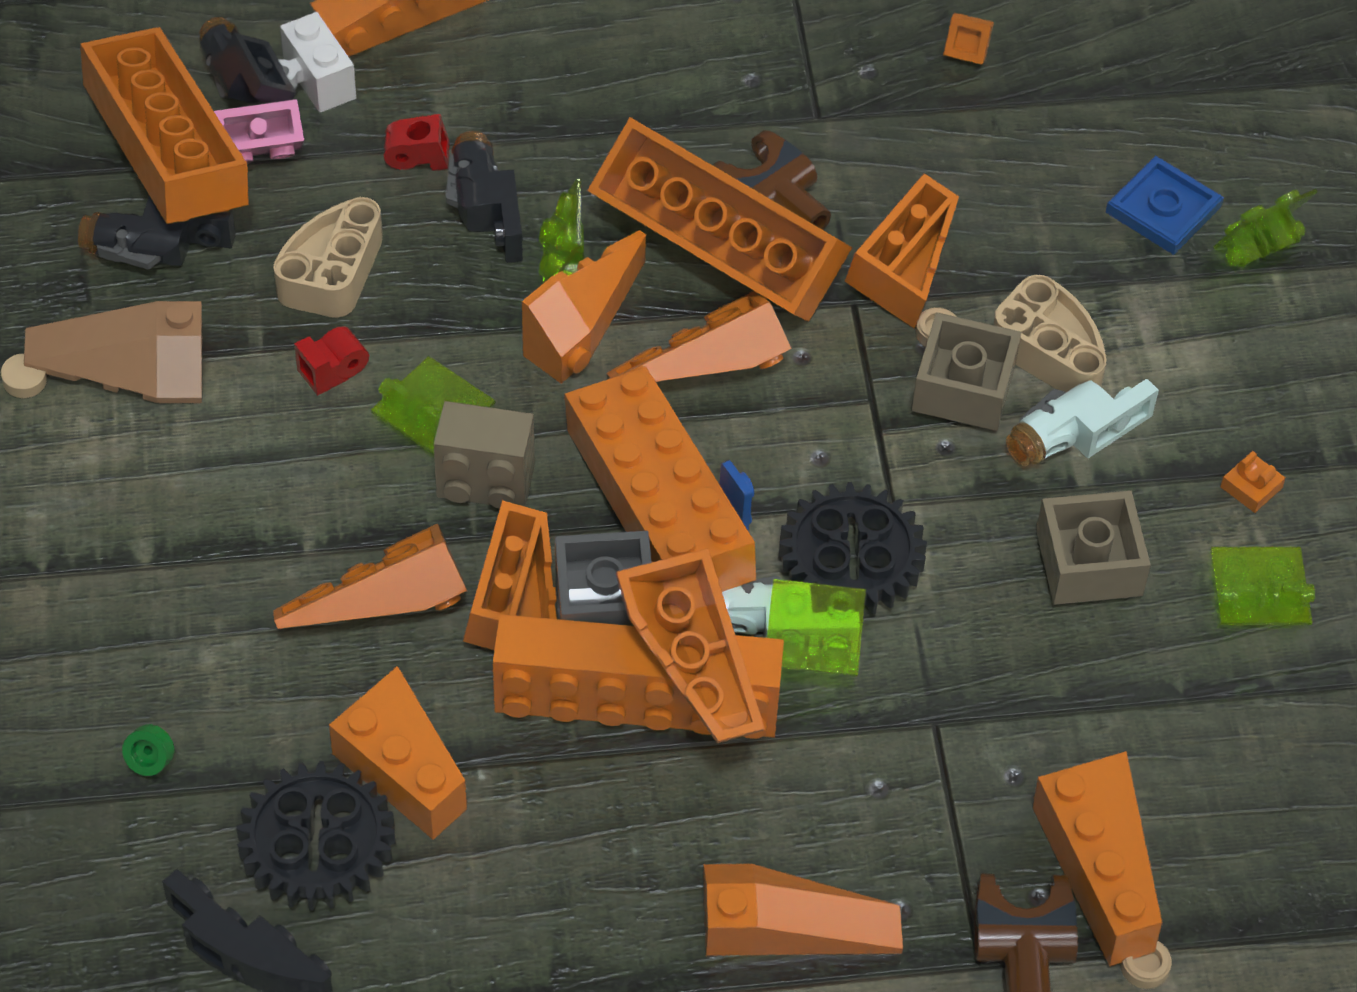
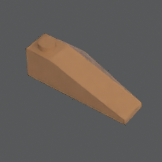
[24,301,202,403]

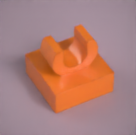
[944,13,994,65]
[1220,451,1286,513]

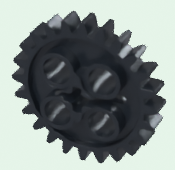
[778,482,927,614]
[236,761,396,910]

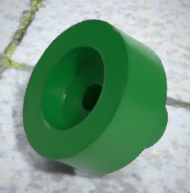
[122,724,174,776]

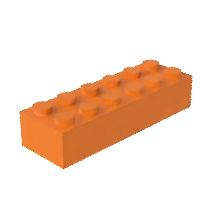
[80,27,249,224]
[587,117,853,322]
[564,367,756,592]
[493,614,784,739]

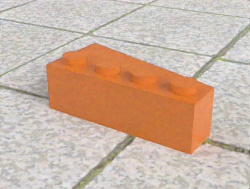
[310,0,488,57]
[1033,751,1162,966]

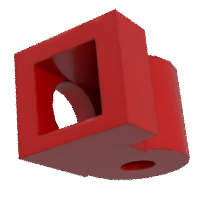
[384,114,450,171]
[294,327,370,396]

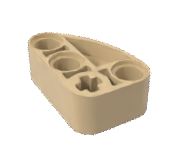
[273,197,383,318]
[993,275,1106,392]

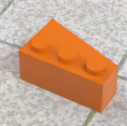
[844,173,959,329]
[463,500,557,650]
[329,666,467,840]

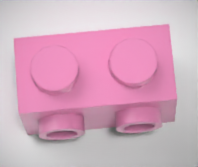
[214,99,304,163]

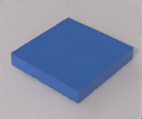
[1105,156,1224,255]

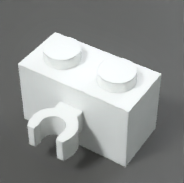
[279,12,356,113]

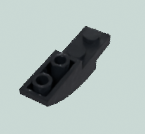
[162,869,333,992]

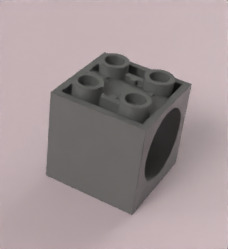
[555,531,652,626]

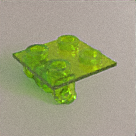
[539,178,584,283]
[1214,189,1318,267]
[371,356,495,455]
[1210,547,1315,625]
[767,579,866,677]

